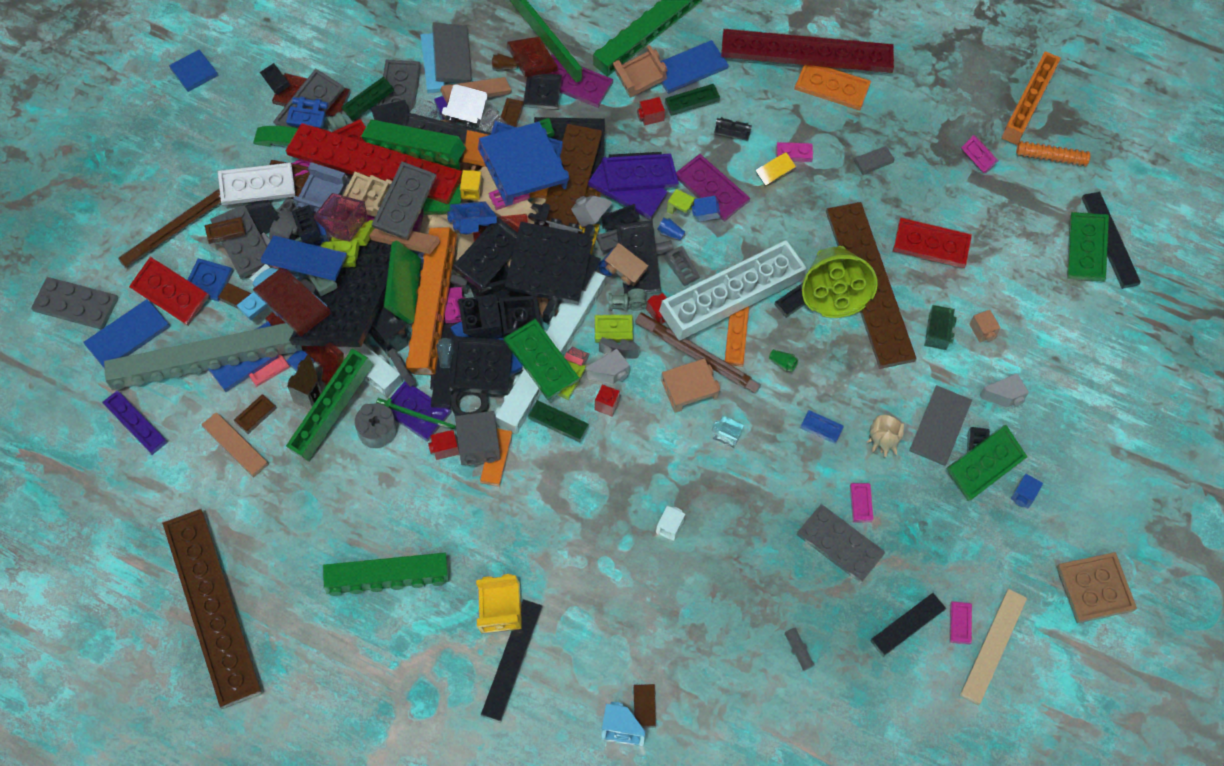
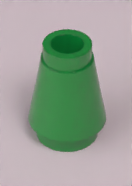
[769,349,799,372]

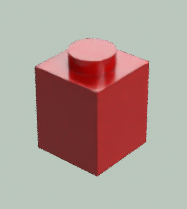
[637,97,665,126]
[646,293,667,324]
[595,384,620,417]
[428,430,459,460]

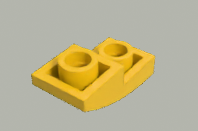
[756,152,796,186]

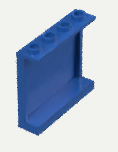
[478,122,569,206]

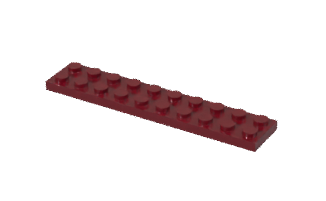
[721,29,894,73]

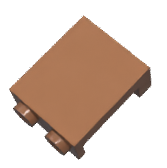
[613,45,668,98]
[661,358,720,413]

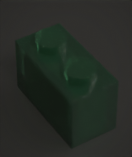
[924,305,957,350]

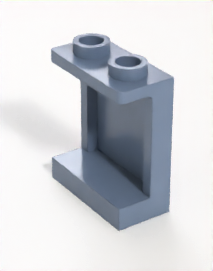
[293,162,348,218]

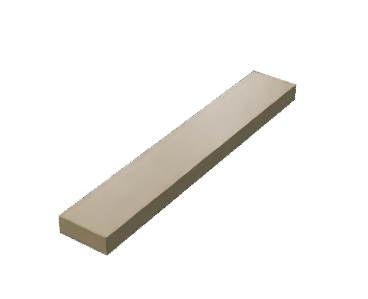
[960,589,1027,705]

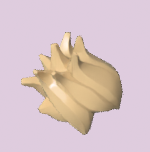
[867,415,904,457]

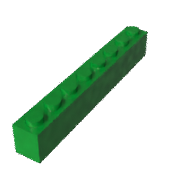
[593,0,702,77]

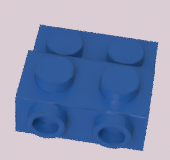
[447,201,497,234]

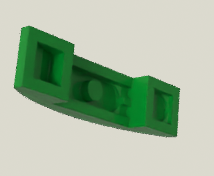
[253,126,298,147]

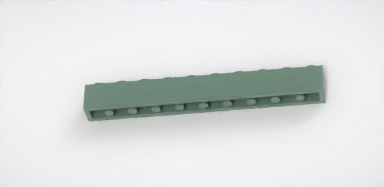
[104,323,302,390]

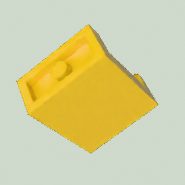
[476,574,522,634]

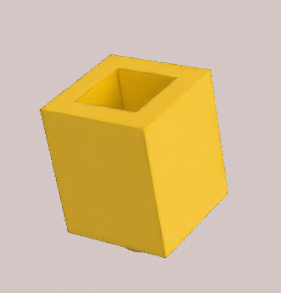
[460,170,483,200]

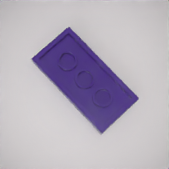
[602,154,679,192]
[588,156,668,220]

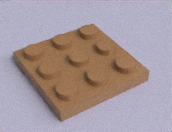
[1057,552,1137,623]

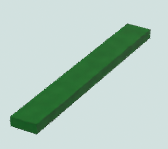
[510,0,582,83]

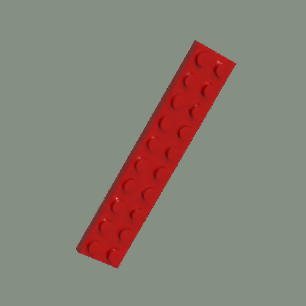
[285,123,463,204]

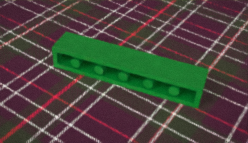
[361,119,466,165]
[286,348,374,461]
[323,552,449,596]

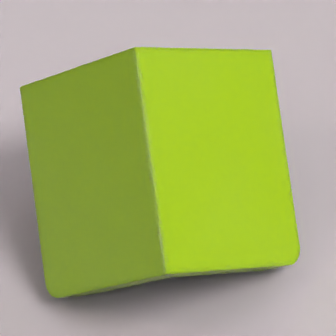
[667,189,695,215]

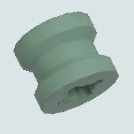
[326,112,346,132]
[628,289,647,311]

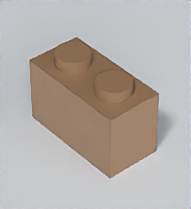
[605,243,648,286]

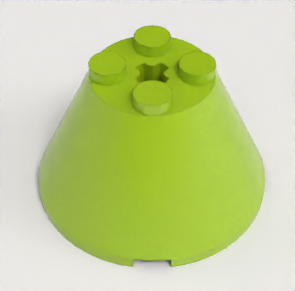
[802,246,878,318]

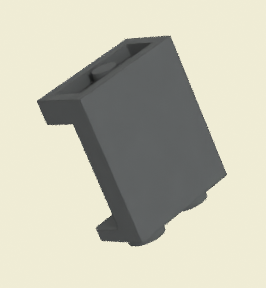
[455,411,500,465]

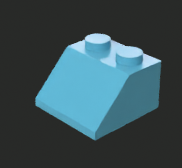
[601,702,645,746]

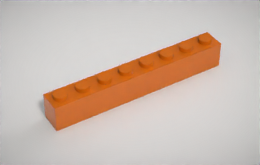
[406,227,457,375]

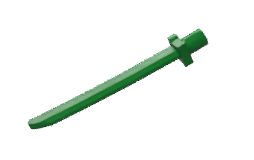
[376,397,456,429]

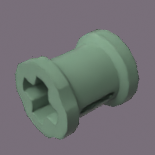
[609,293,628,310]

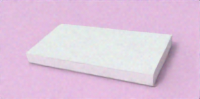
[218,163,295,205]

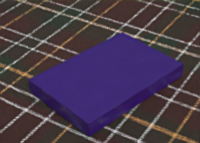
[390,381,451,442]

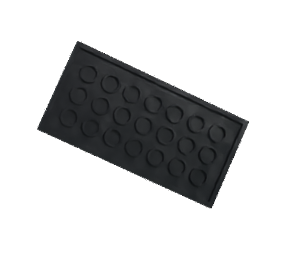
[289,238,391,347]

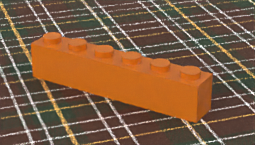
[1001,51,1061,145]

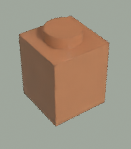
[969,310,1000,342]

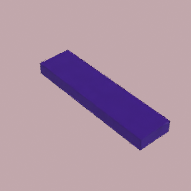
[102,390,168,455]

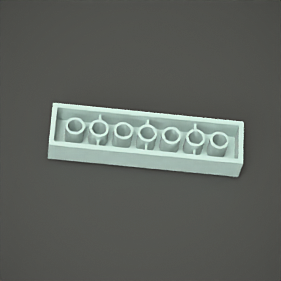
[659,240,807,341]

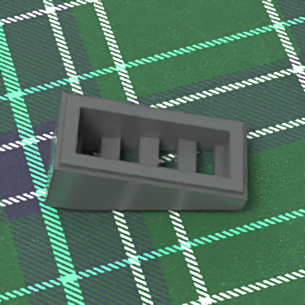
[664,246,700,286]

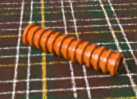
[1016,140,1090,167]

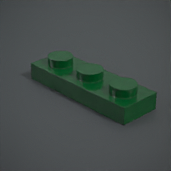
[341,76,395,121]
[665,83,720,116]
[528,400,589,443]

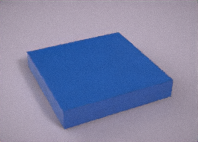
[169,49,218,92]
[187,258,233,302]

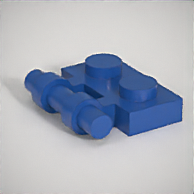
[286,96,329,129]

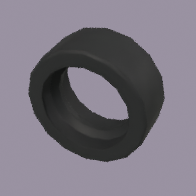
[451,391,488,416]

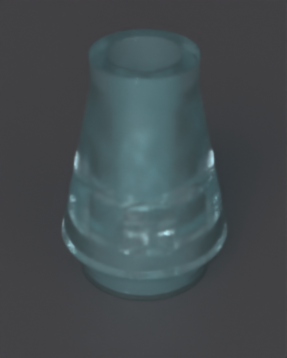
[436,338,454,368]

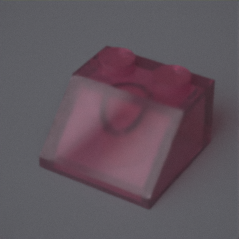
[314,193,368,242]

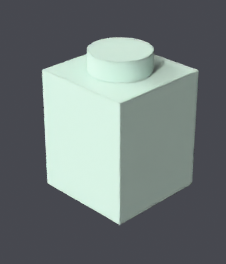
[656,506,685,541]

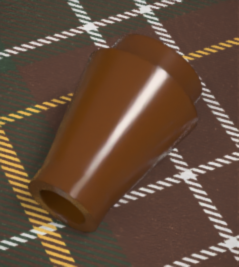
[492,53,517,71]

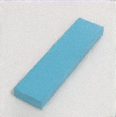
[420,33,444,93]

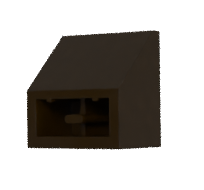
[287,355,322,410]

